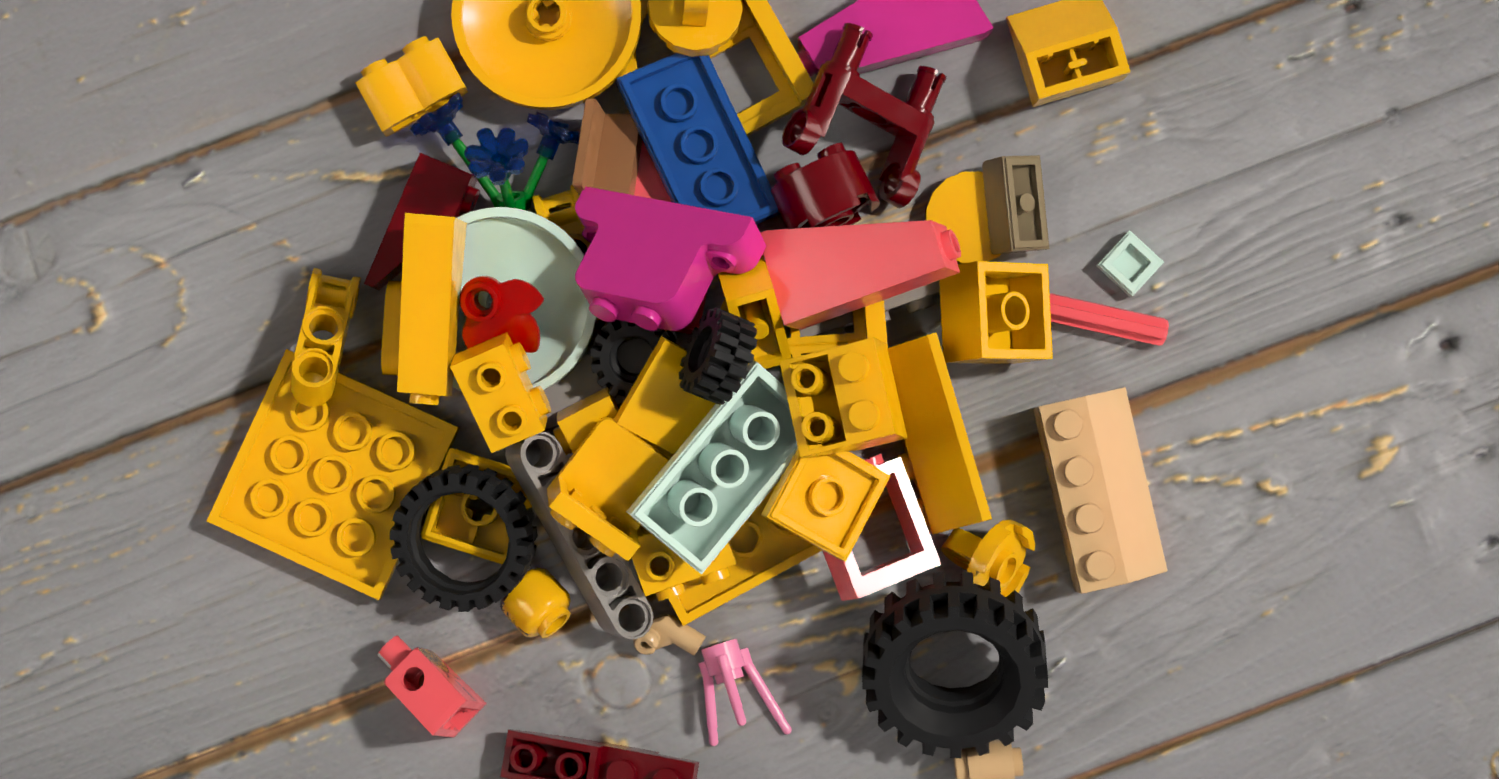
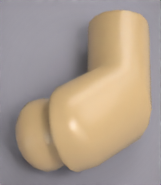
[633,615,706,656]

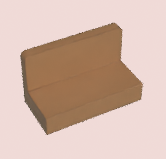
[572,99,642,196]

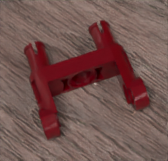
[782,23,947,209]

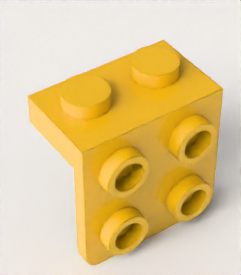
[546,417,670,561]

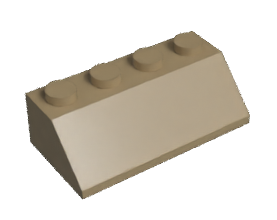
[1033,387,1168,594]

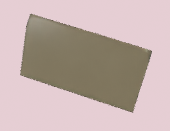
[982,155,1050,255]

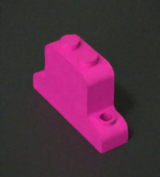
[575,186,766,331]

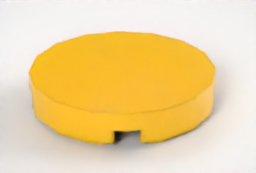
[925,171,1001,264]

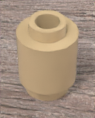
[954,740,1024,779]

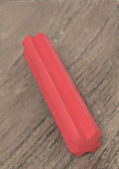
[1050,293,1169,346]

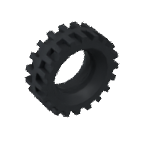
[862,572,1048,758]

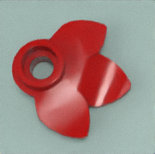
[459,276,544,353]

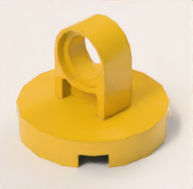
[648,0,743,57]
[941,520,1035,597]

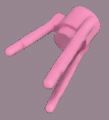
[698,638,792,746]

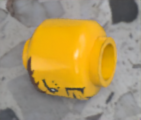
[500,567,571,638]

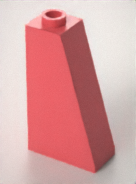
[760,220,961,330]

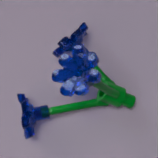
[409,92,580,211]

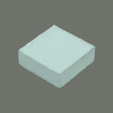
[1096,230,1164,298]

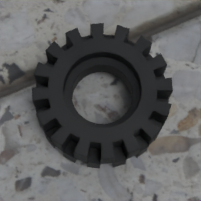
[679,308,757,405]
[590,320,677,400]

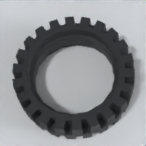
[389,464,538,612]

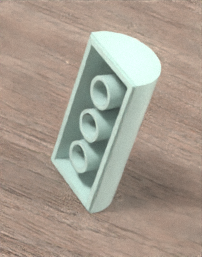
[626,360,798,575]

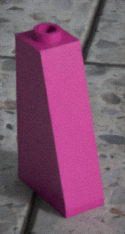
[797,0,994,78]

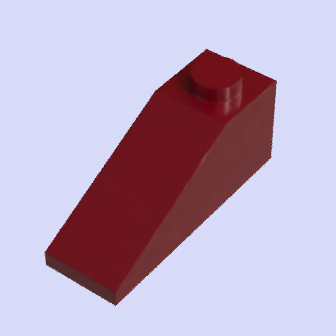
[364,153,480,291]

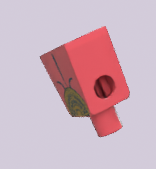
[377,636,487,738]

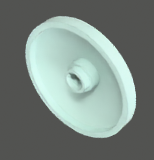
[453,207,597,391]

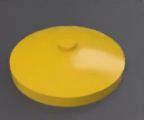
[451,0,642,110]

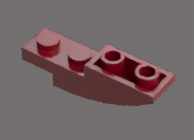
[500,729,699,779]

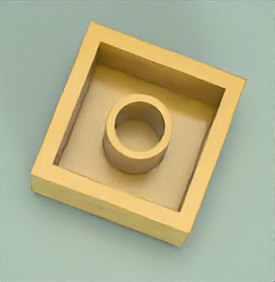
[939,261,1053,364]

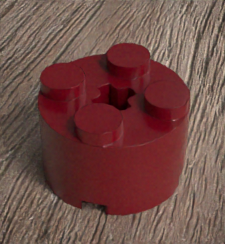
[770,142,880,229]

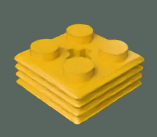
[421,448,532,564]

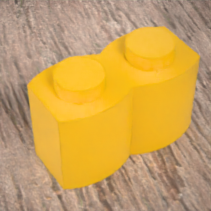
[355,36,468,137]

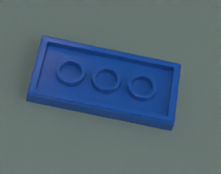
[616,53,780,225]

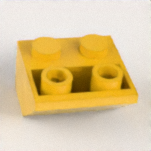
[1006,0,1131,107]
[779,337,907,458]

